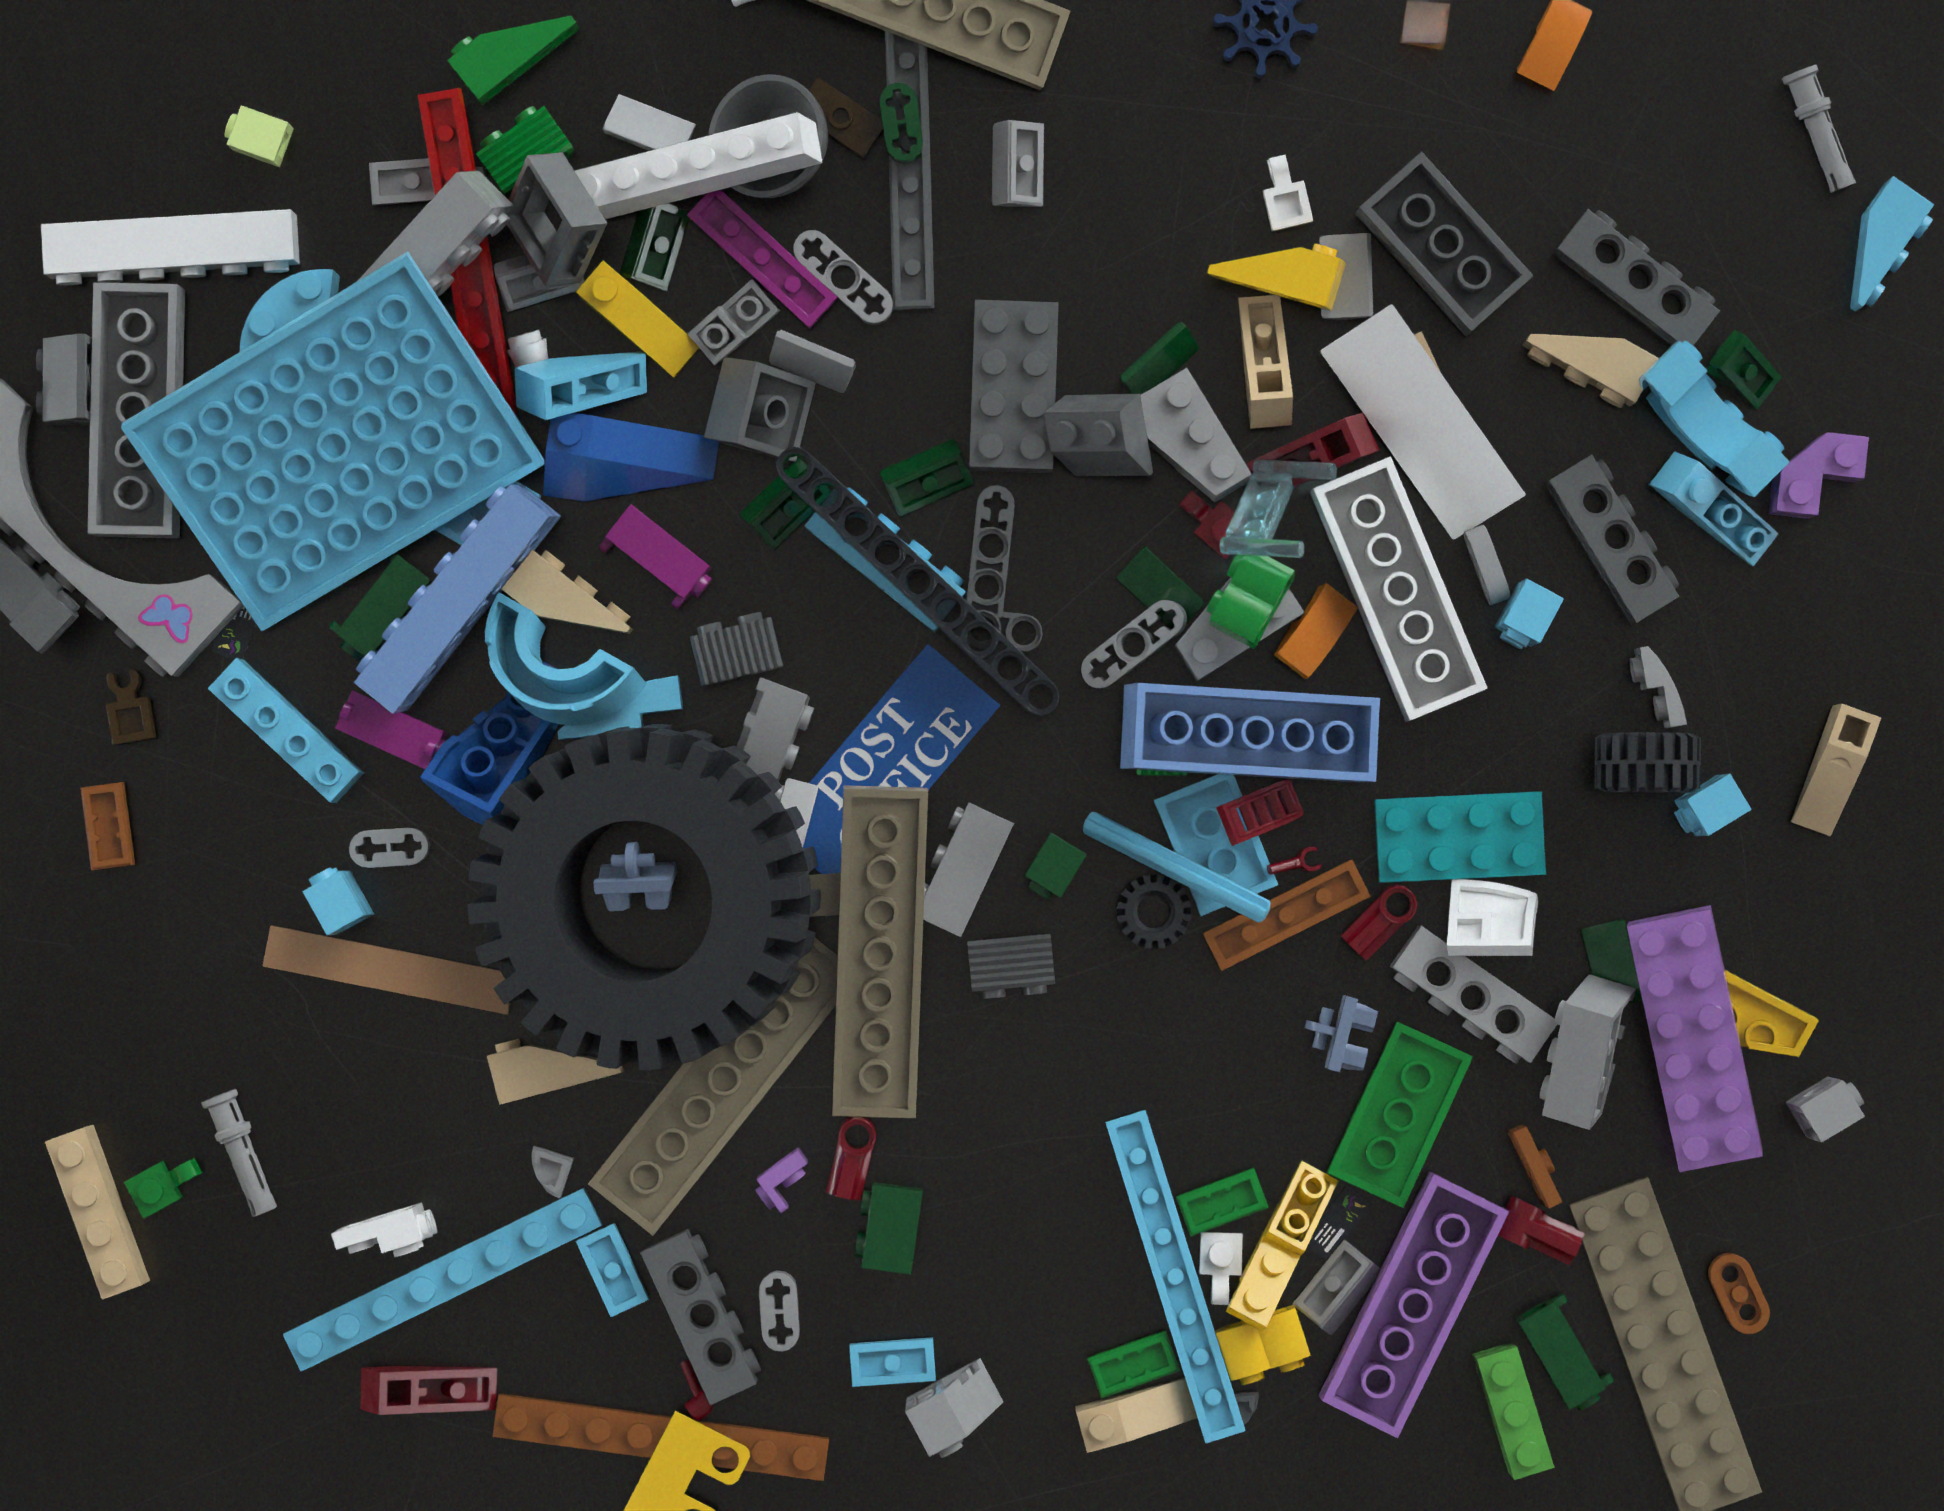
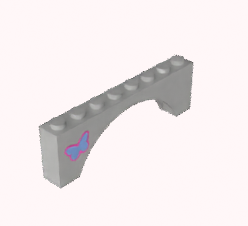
[0,379,244,677]

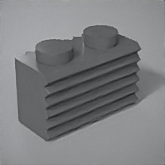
[690,612,784,687]
[967,934,1055,999]

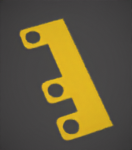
[624,1411,750,1511]

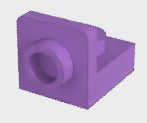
[755,1147,808,1213]

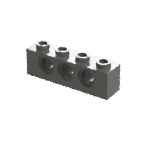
[1553,209,1720,345]
[1544,455,1679,625]
[640,1229,761,1405]

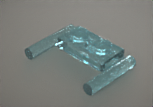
[1220,460,1337,558]

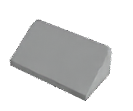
[602,94,696,151]
[992,120,1044,207]
[1319,233,1373,321]
[493,255,585,312]
[769,330,856,393]
[1293,1239,1380,1335]

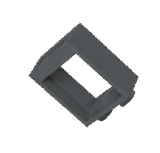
[506,152,607,287]

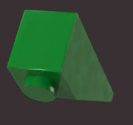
[447,16,579,106]

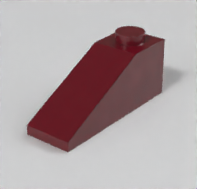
[1245,413,1379,504]
[360,1366,497,1415]

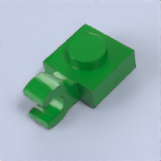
[124,1158,203,1219]

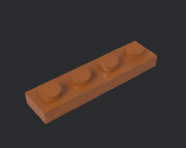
[1202,859,1371,971]

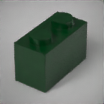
[1024,833,1087,900]
[855,1182,923,1275]

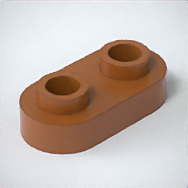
[1708,1253,1770,1334]

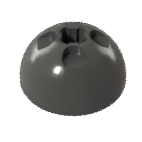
[708,74,828,198]

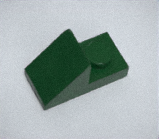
[1707,330,1782,409]

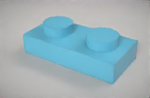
[576,1223,650,1317]
[849,1337,936,1387]

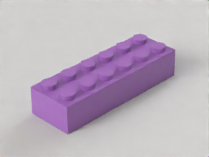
[1627,905,1763,1172]
[1319,1171,1509,1438]

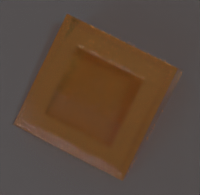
[1401,1,1450,49]

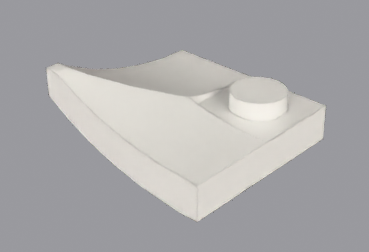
[1447,879,1538,956]

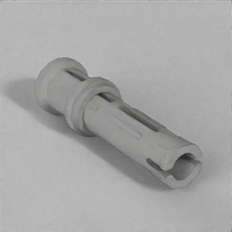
[1782,65,1856,193]
[201,1089,278,1217]

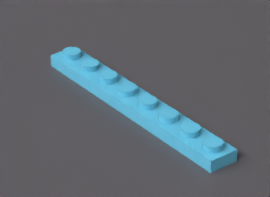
[1105,1110,1246,1443]
[283,1187,603,1371]

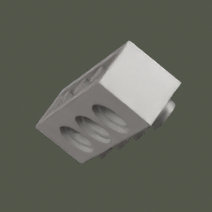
[1390,925,1557,1064]

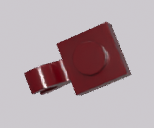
[1179,491,1253,560]

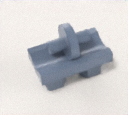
[593,842,678,911]
[1305,995,1378,1072]

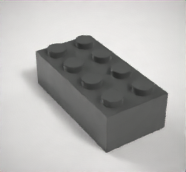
[1355,151,1533,337]
[969,300,1059,473]

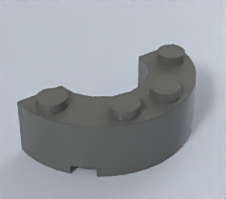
[0,537,80,654]

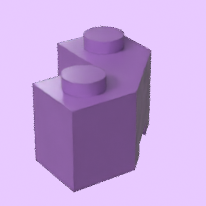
[1768,432,1869,519]

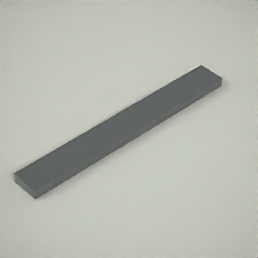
[885,31,935,311]

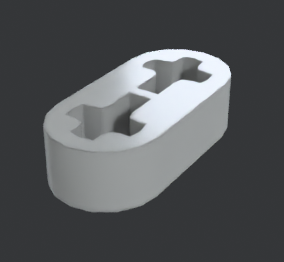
[1463,525,1511,605]
[349,828,430,868]
[759,1270,800,1351]

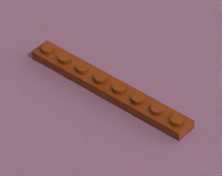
[493,1394,829,1481]

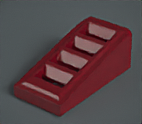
[1216,779,1304,846]

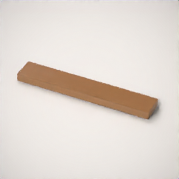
[263,925,511,1015]

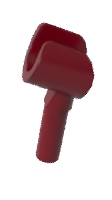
[1267,847,1322,875]
[680,1360,714,1420]

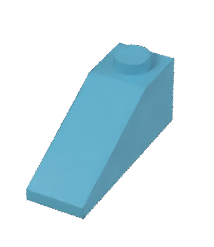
[515,351,647,420]

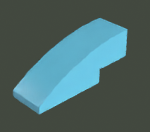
[558,675,684,741]

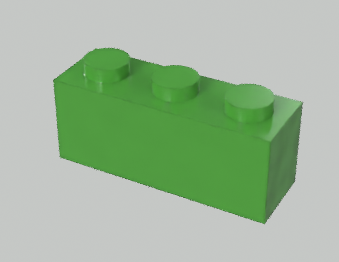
[1472,1342,1555,1480]

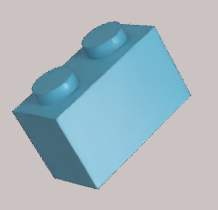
[1494,579,1564,649]
[1674,774,1752,836]
[302,868,374,936]

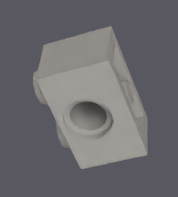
[1785,1076,1865,1143]

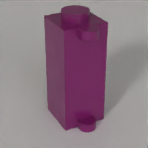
[599,504,712,609]
[335,690,448,769]

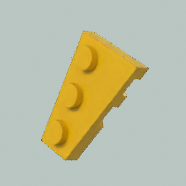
[1725,970,1819,1057]

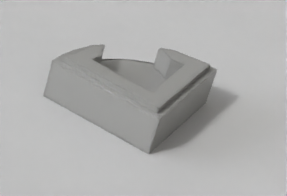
[532,1145,574,1198]

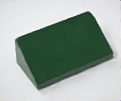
[619,203,690,291]
[1119,322,1199,395]
[879,439,975,517]
[740,458,832,551]
[1116,546,1206,629]
[1581,919,1643,1004]

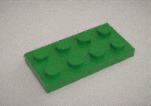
[1327,1021,1473,1208]

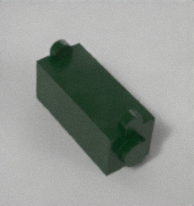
[328,552,433,661]
[1514,1293,1614,1411]

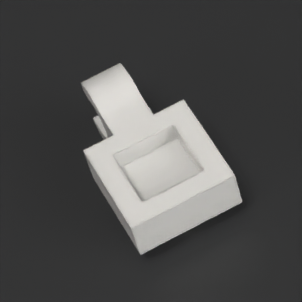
[1262,155,1313,232]
[1199,1232,1243,1305]

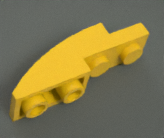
[1226,1161,1339,1331]

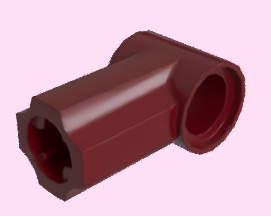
[1341,884,1417,961]
[826,1116,877,1201]
[1498,1195,1585,1265]

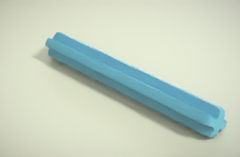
[1083,812,1271,922]

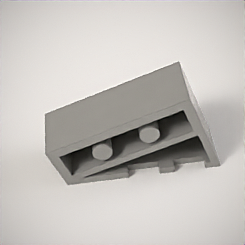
[1140,368,1252,502]
[1174,542,1304,681]
[737,677,814,800]
[1540,974,1636,1130]
[905,1358,1003,1458]

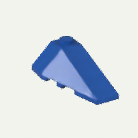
[543,413,719,502]
[420,662,559,825]

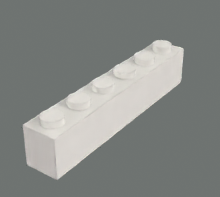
[575,112,822,219]
[41,209,300,285]

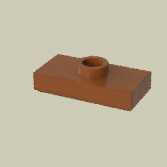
[80,782,135,870]
[1508,1124,1562,1208]

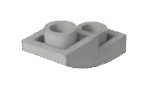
[688,279,782,365]
[1630,646,1687,728]

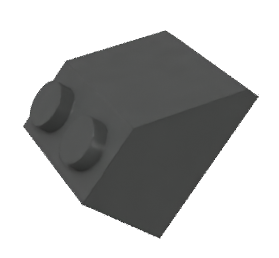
[36,334,92,426]
[704,357,816,462]
[1044,394,1153,476]

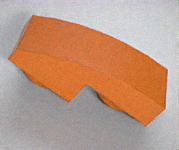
[1517,0,1592,91]
[1274,583,1358,679]

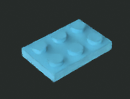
[1154,774,1278,916]

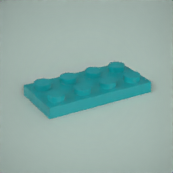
[1374,791,1546,883]

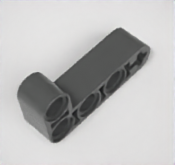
[967,485,1043,653]

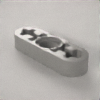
[794,230,893,325]
[1081,600,1187,689]

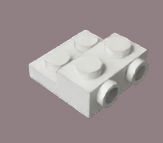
[331,1202,437,1257]

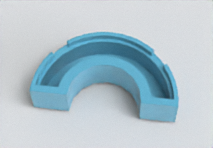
[240,269,340,352]
[1639,341,1789,497]
[485,592,647,725]

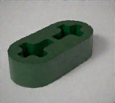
[880,83,923,164]

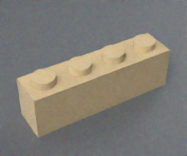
[45,1125,150,1300]

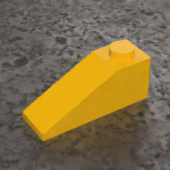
[1207,243,1346,311]
[576,261,700,378]

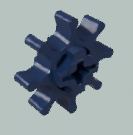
[1213,0,1318,79]

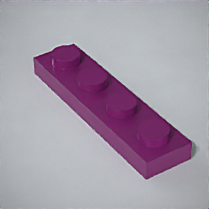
[687,190,838,329]

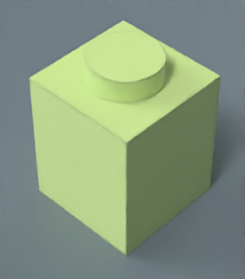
[225,105,294,167]

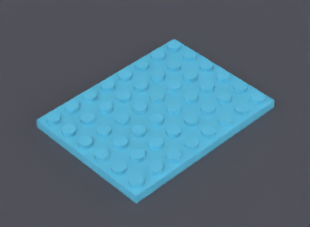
[121,251,545,631]

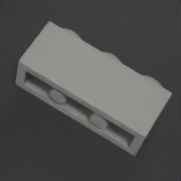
[923,803,1014,937]

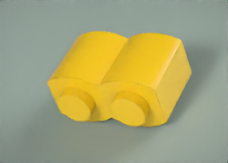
[1215,1305,1311,1385]

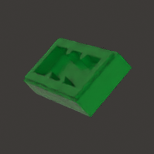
[1175,1168,1269,1237]
[1087,1330,1180,1399]

